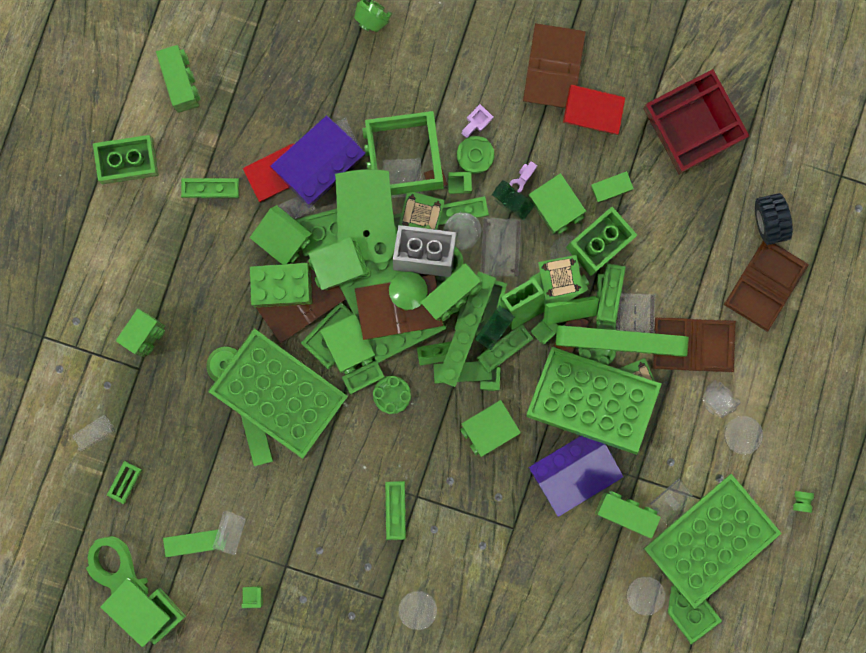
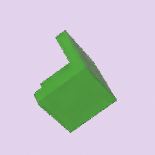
[448,172,472,194]
[531,319,558,345]
[480,367,500,391]
[242,586,263,608]

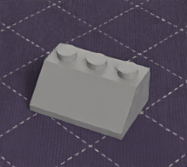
[393,225,456,277]

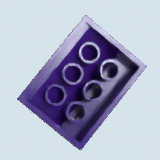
[270,115,366,208]
[528,436,623,517]

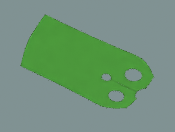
[335,169,396,263]

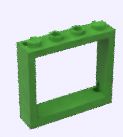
[362,111,444,196]

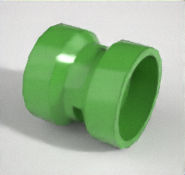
[793,491,814,513]

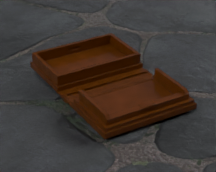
[523,23,586,108]
[724,241,809,332]
[257,262,346,344]
[355,275,443,340]
[653,317,736,372]

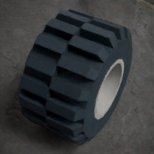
[755,193,793,245]

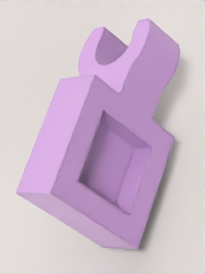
[461,104,494,138]
[508,162,537,194]

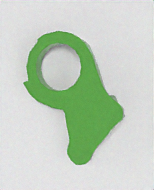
[86,536,148,595]

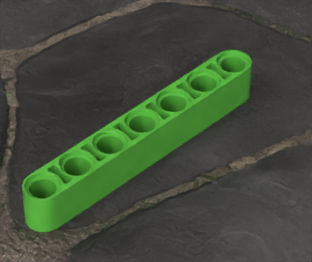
[556,326,689,356]

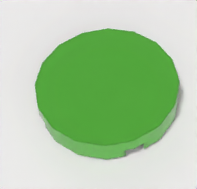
[457,136,494,174]

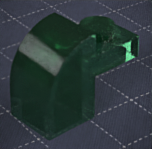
[492,180,535,221]
[475,305,515,350]

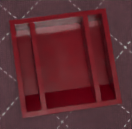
[643,69,749,175]

